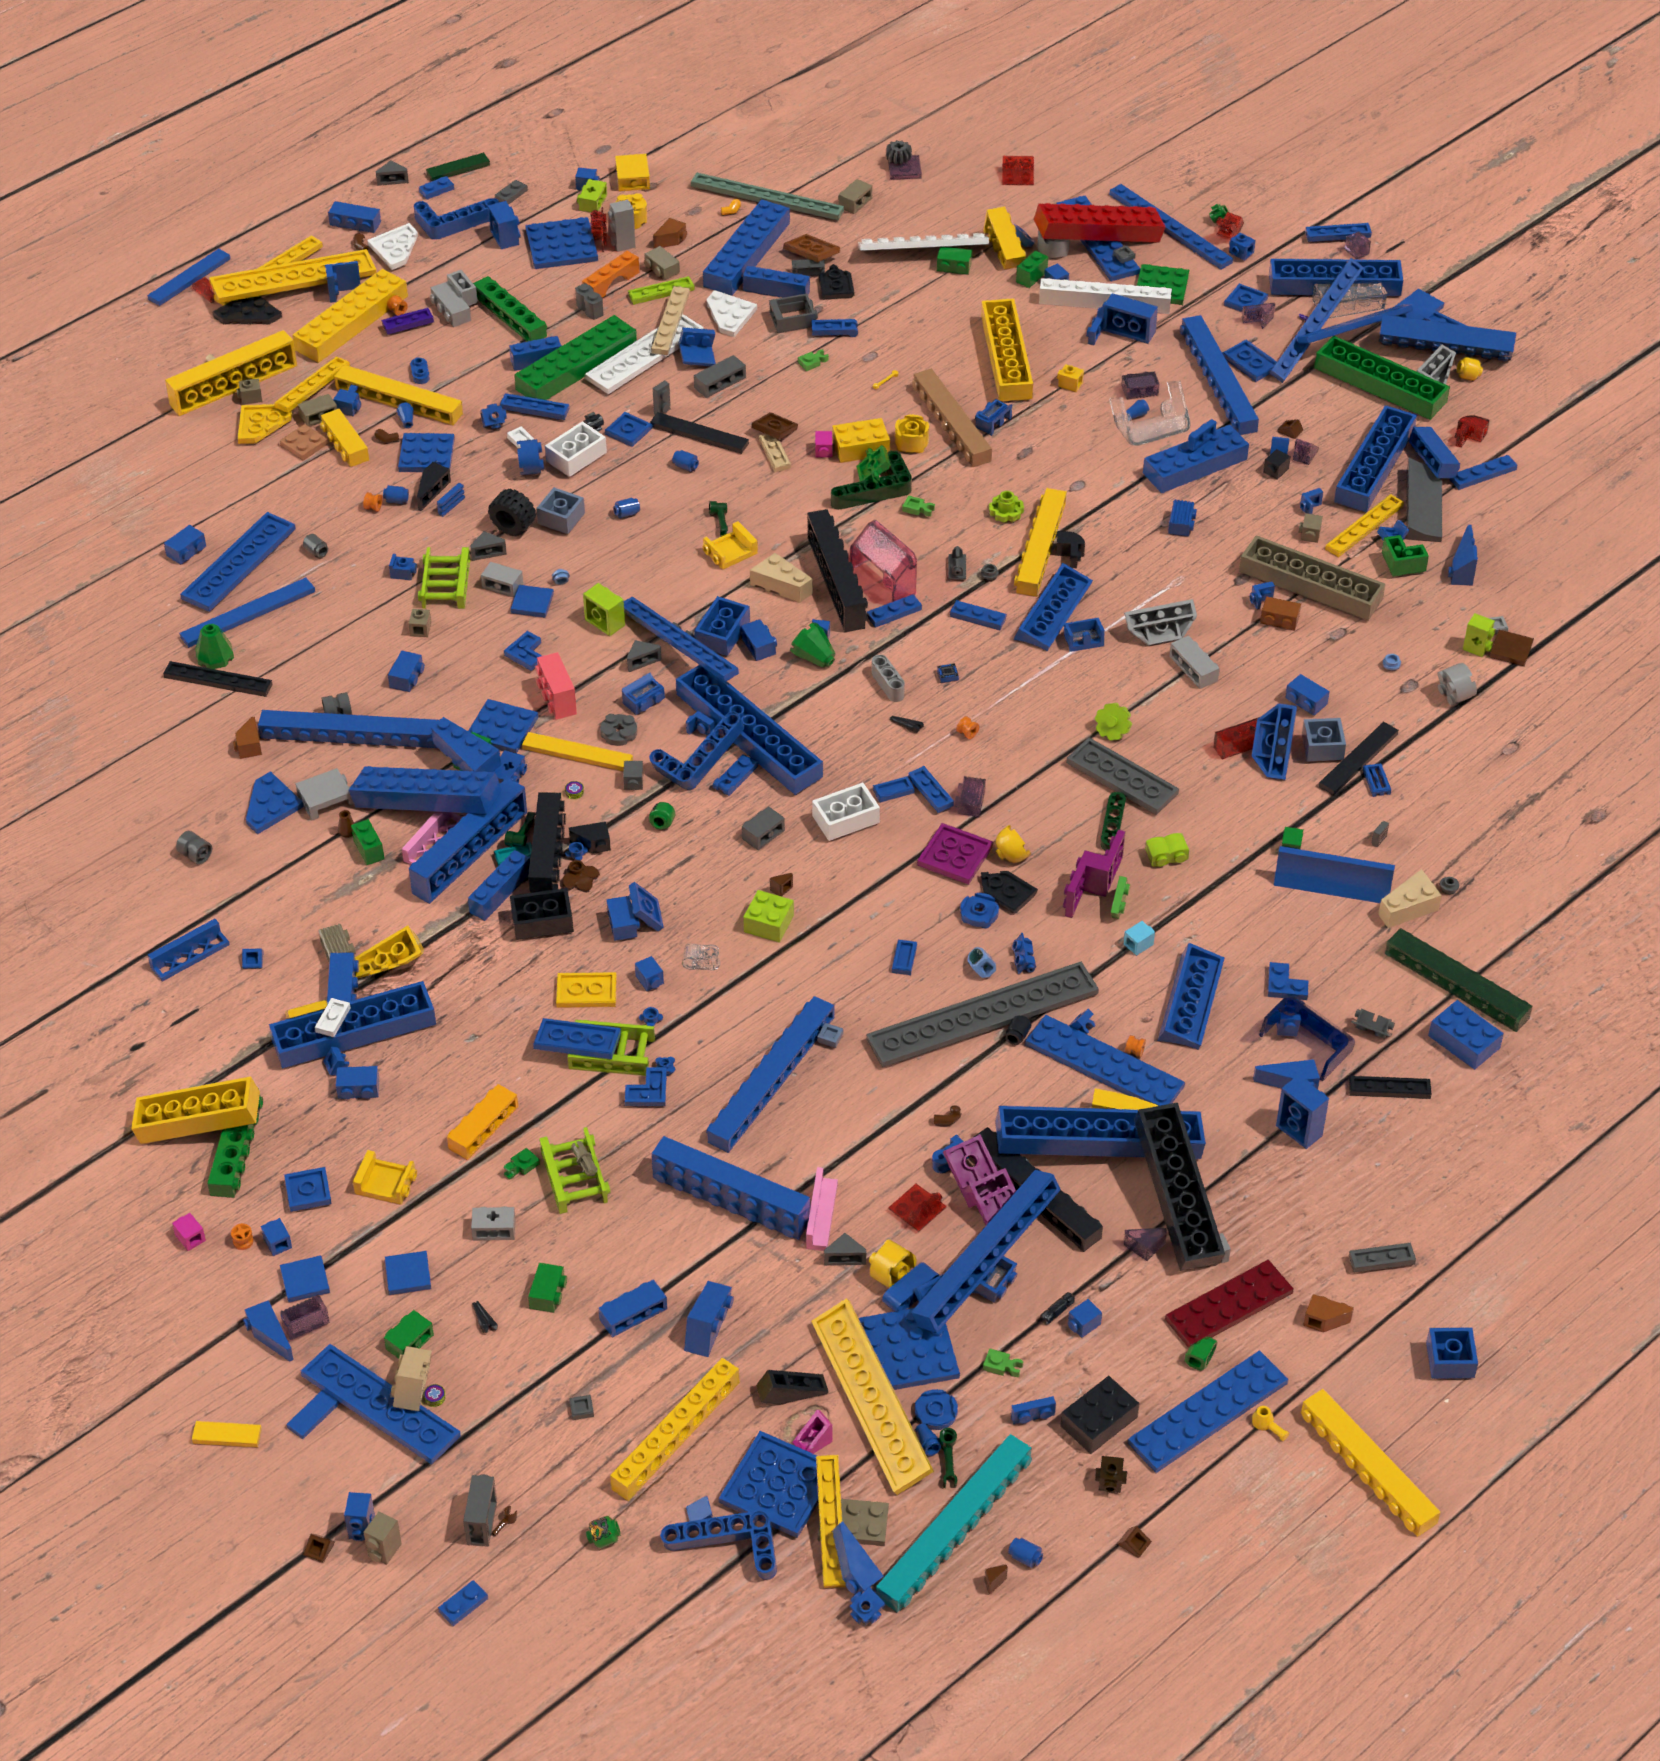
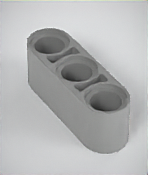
[872,655,905,702]

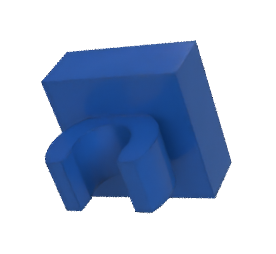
[1069,1008,1096,1034]
[323,1047,350,1076]

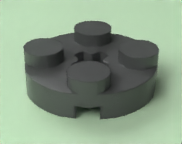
[600,714,637,746]

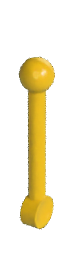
[873,370,898,390]

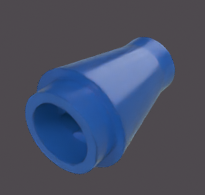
[1123,399,1150,421]
[397,403,413,428]
[915,1423,941,1456]

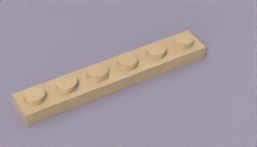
[651,286,690,355]

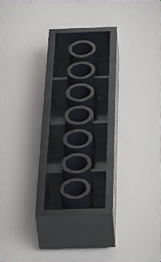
[807,509,868,632]
[1134,1102,1225,1271]

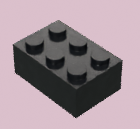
[510,888,574,940]
[1061,1375,1139,1454]

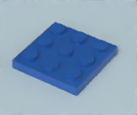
[398,433,455,472]
[468,699,538,754]

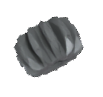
[886,140,912,165]

